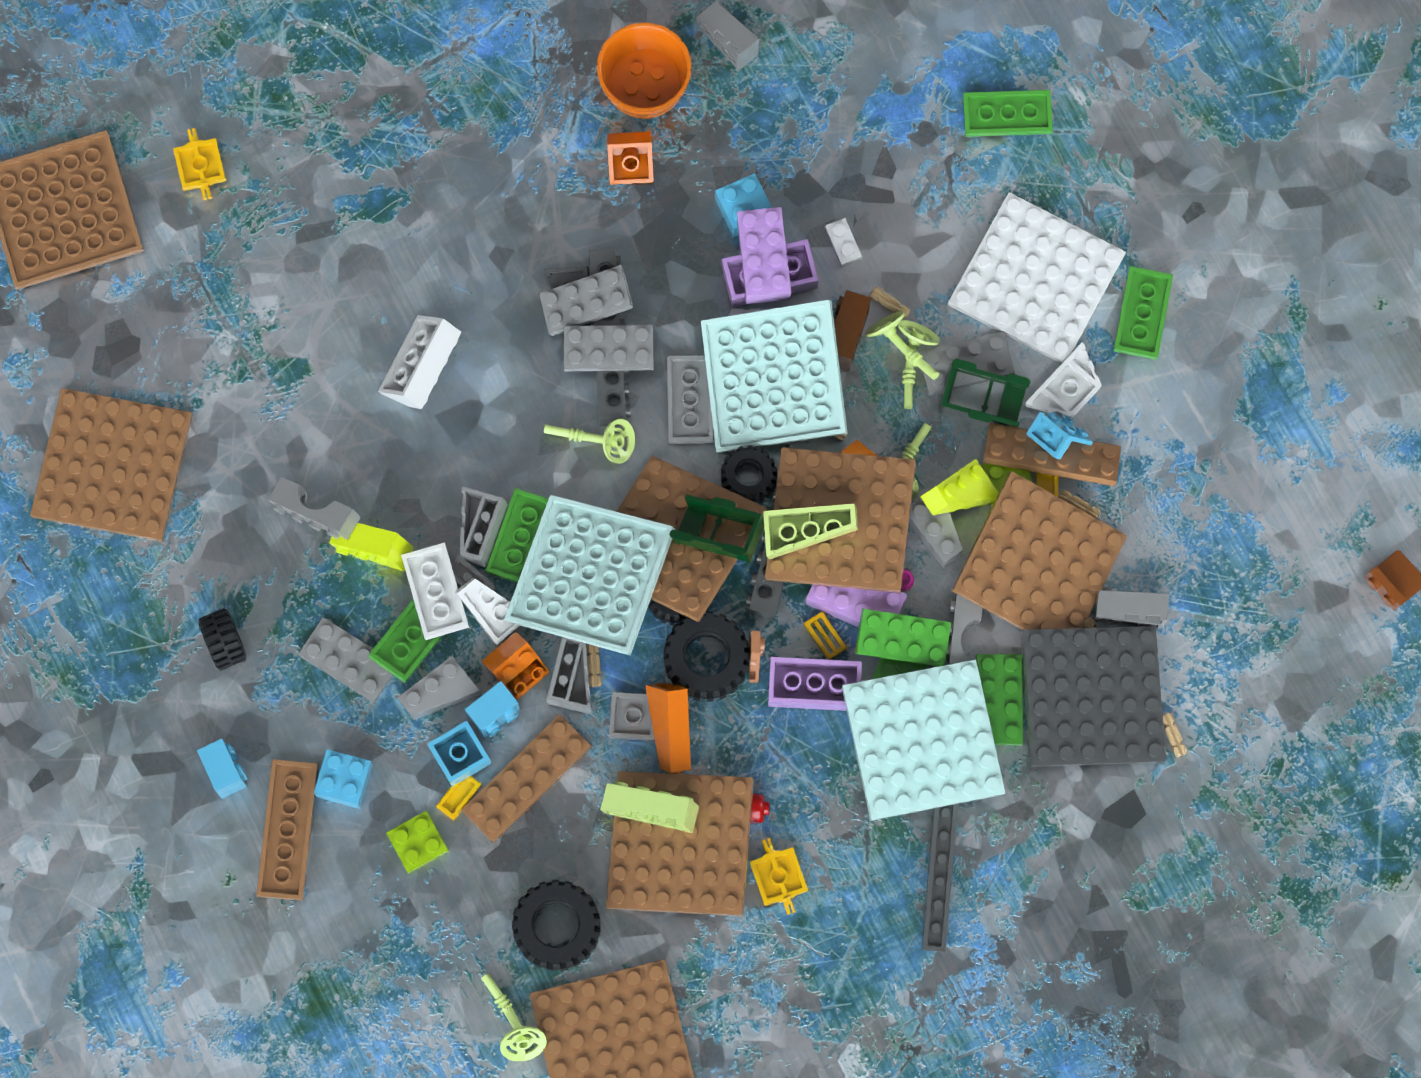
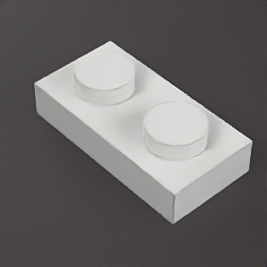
[825,218,862,267]

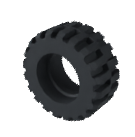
[663,611,750,702]
[512,880,601,971]

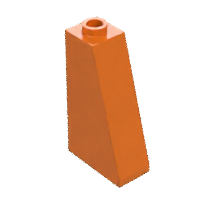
[646,682,691,774]

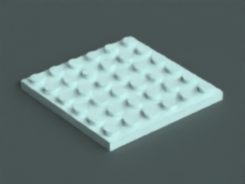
[701,300,847,453]
[505,495,676,656]
[842,660,1005,821]

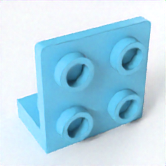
[1026,412,1093,459]

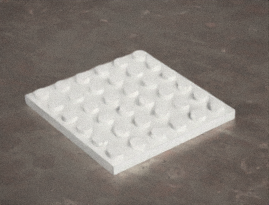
[948,192,1126,364]

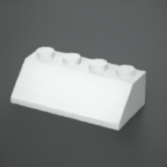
[378,315,461,409]

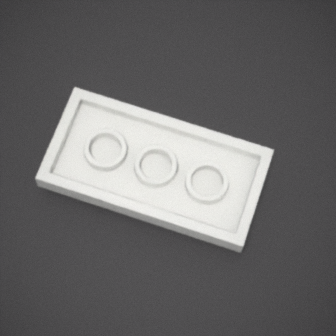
[401,542,469,640]

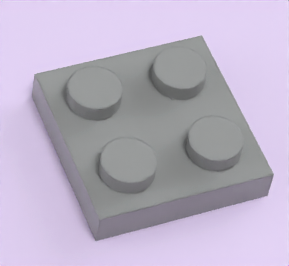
[609,692,655,741]

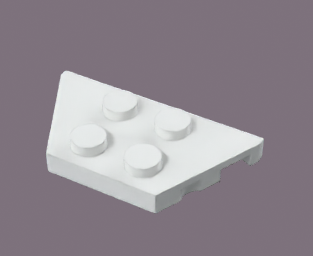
[1025,343,1102,419]

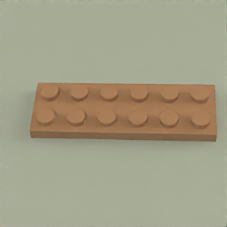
[983,423,1121,486]
[461,714,591,843]
[256,759,319,901]

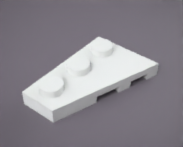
[455,578,520,645]

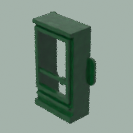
[938,359,1030,427]
[669,494,764,563]

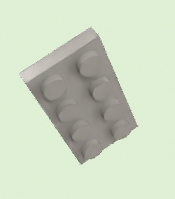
[539,265,633,336]
[564,325,654,372]
[918,331,1015,395]
[667,355,713,444]
[298,617,393,704]

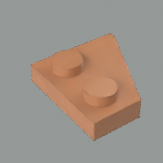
[749,631,765,683]

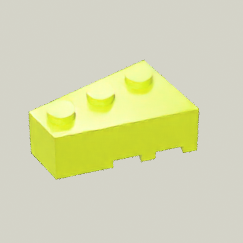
[920,459,999,515]
[329,523,414,572]

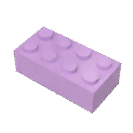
[737,207,791,304]
[722,239,819,308]
[805,585,907,628]
[768,657,862,711]

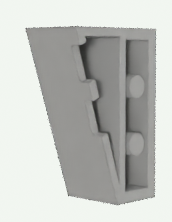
[696,1,759,71]
[460,486,509,568]
[909,498,963,569]
[1094,588,1170,630]
[547,637,592,715]
[398,656,481,720]

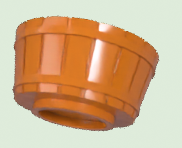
[597,23,692,119]

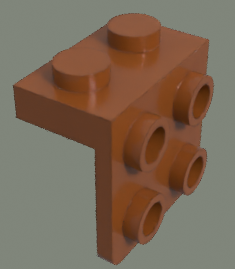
[1364,550,1421,611]

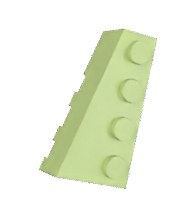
[763,504,858,560]
[600,781,699,833]

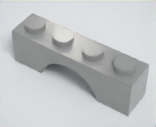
[268,477,361,540]
[946,594,983,665]

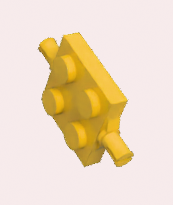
[173,128,226,200]
[749,838,808,915]

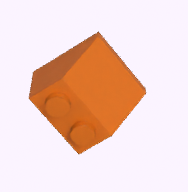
[607,131,654,185]

